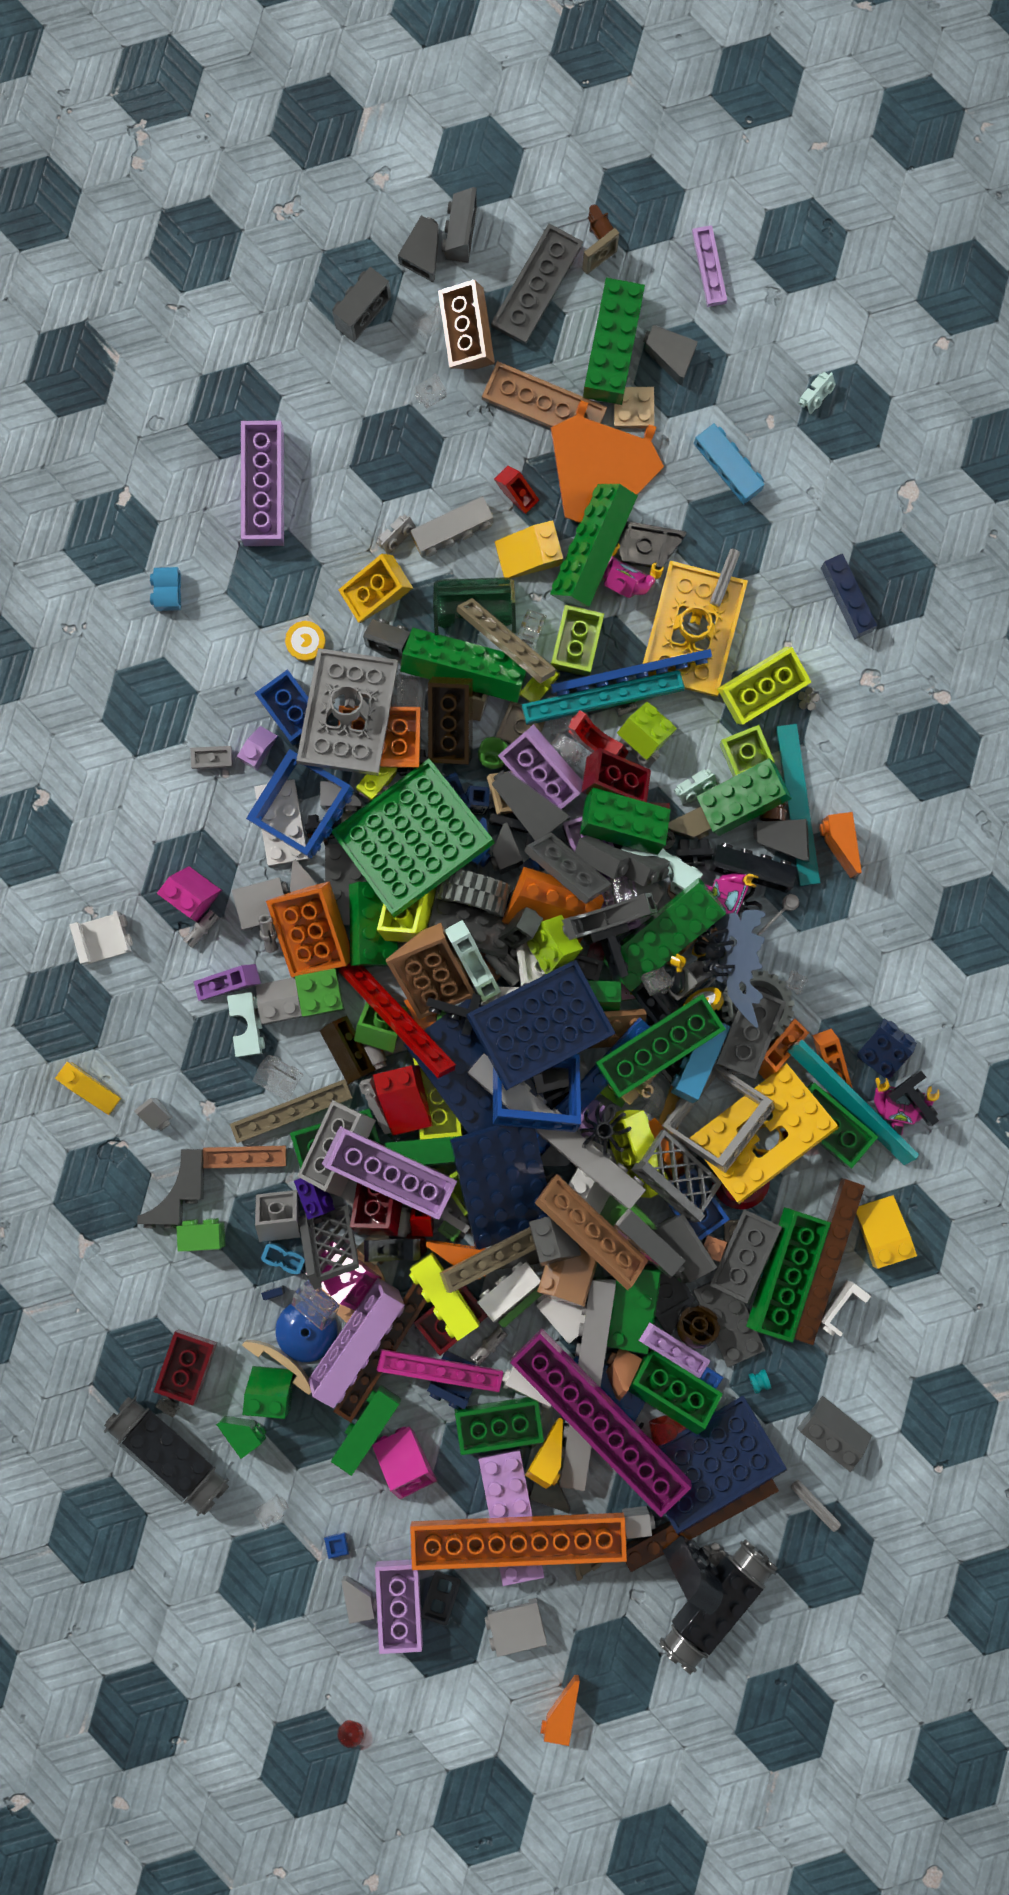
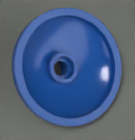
[276,1299,338,1362]

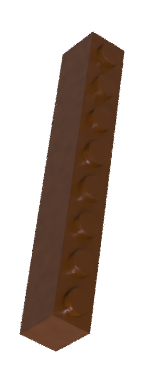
[794,1178,865,1345]
[333,1283,427,1423]
[625,1479,779,1572]

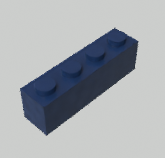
[821,553,877,640]

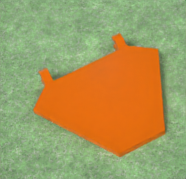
[551,400,664,523]

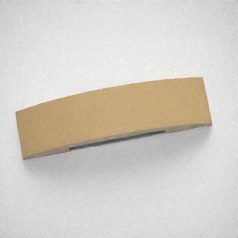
[242,1340,311,1395]

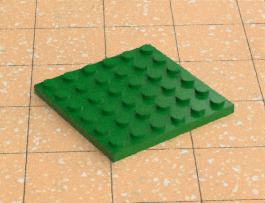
[332,759,495,918]

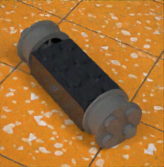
[104,1396,229,1516]
[659,1539,778,1675]

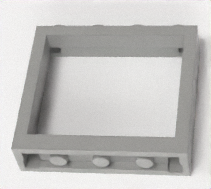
[662,1064,775,1173]

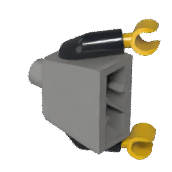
[666,947,713,1001]

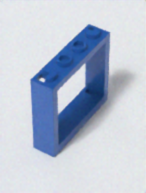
[246,749,354,859]
[493,1054,581,1132]

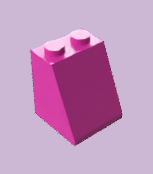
[157,866,222,923]
[306,1241,382,1310]
[372,1426,437,1499]

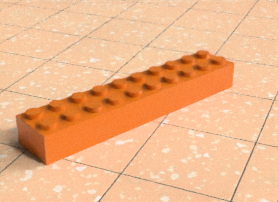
[410,1513,627,1570]

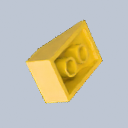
[494,520,563,580]
[338,554,413,623]
[856,1195,917,1269]

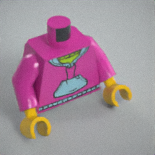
[602,543,664,598]
[705,873,758,914]
[874,1078,940,1135]

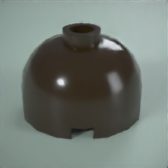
[677,1306,720,1349]

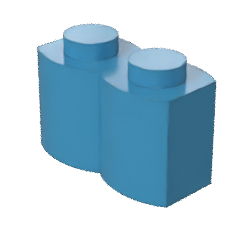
[150,567,181,611]
[261,1243,305,1274]

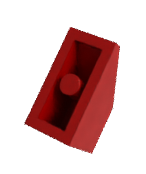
[494,466,539,514]
[410,1208,435,1236]

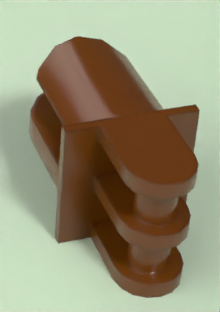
[588,204,614,240]

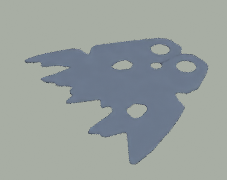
[705,910,766,1028]

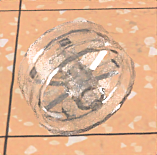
[550,733,587,767]

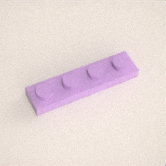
[692,225,727,307]
[639,1322,710,1378]

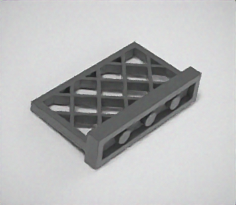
[631,1130,722,1223]
[299,1205,360,1290]

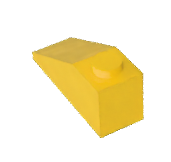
[55,1062,121,1115]
[525,1417,563,1489]

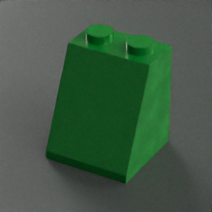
[588,981,621,1011]
[242,1366,294,1419]

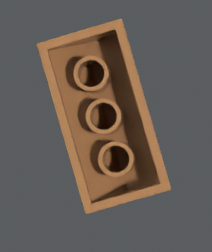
[438,280,495,369]
[537,1244,598,1307]

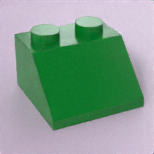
[216,1416,266,1459]

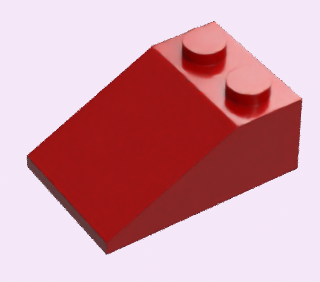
[373,1065,433,1136]

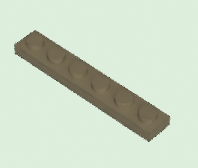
[457,598,556,683]
[230,1079,353,1143]
[440,1227,535,1293]

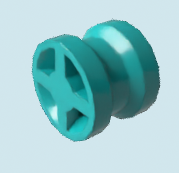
[748,1369,772,1394]

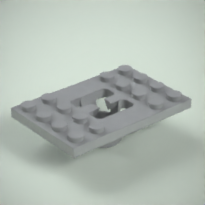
[296,648,399,776]

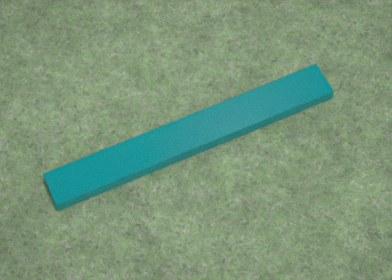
[522,670,685,725]
[776,724,820,887]
[788,1040,919,1165]

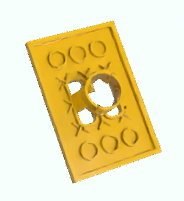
[643,560,748,697]
[689,1063,839,1204]

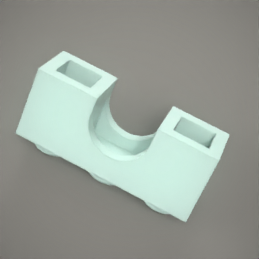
[227,992,265,1058]

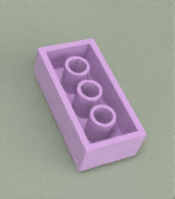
[498,724,583,809]
[375,1559,423,1654]

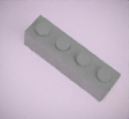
[410,496,494,557]

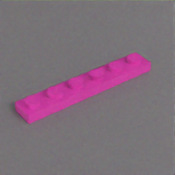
[377,1349,504,1392]

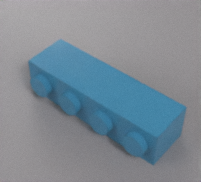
[694,423,765,505]
[671,1023,730,1104]

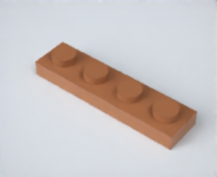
[203,1145,287,1168]

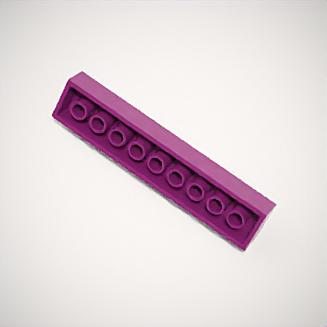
[510,1329,691,1517]

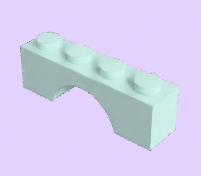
[621,846,703,895]
[444,920,501,1002]

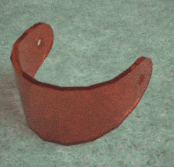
[649,1415,687,1446]

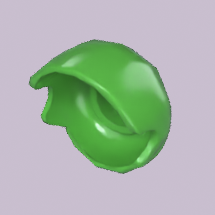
[478,737,508,769]

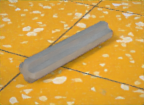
[710,549,740,607]
[791,1480,841,1532]

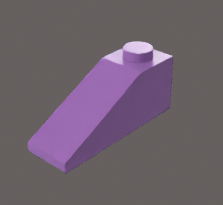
[193,964,261,1001]

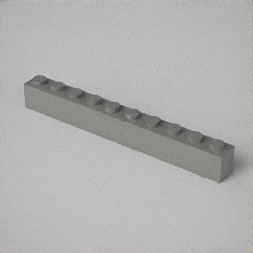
[468,1054,646,1209]
[558,1276,616,1491]

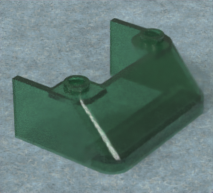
[433,577,516,635]

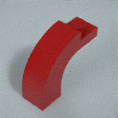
[568,710,629,758]

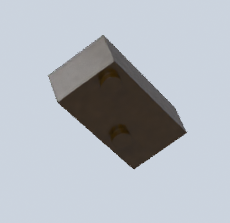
[428,677,473,765]

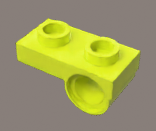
[520,671,560,703]
[356,767,397,801]

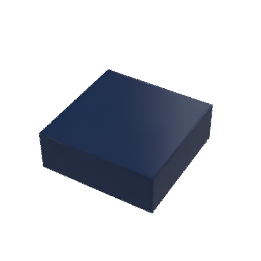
[261,1285,285,1301]

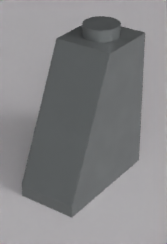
[398,215,439,282]
[643,325,698,385]
[753,819,810,862]

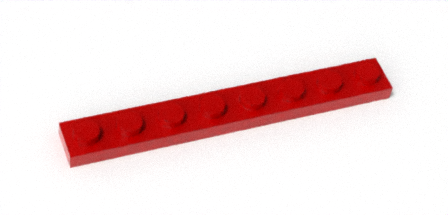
[338,963,456,1079]

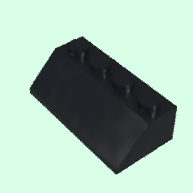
[709,843,796,893]

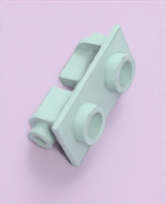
[798,372,836,414]
[674,769,717,805]

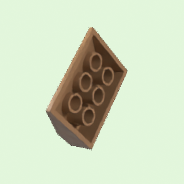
[386,923,475,1019]

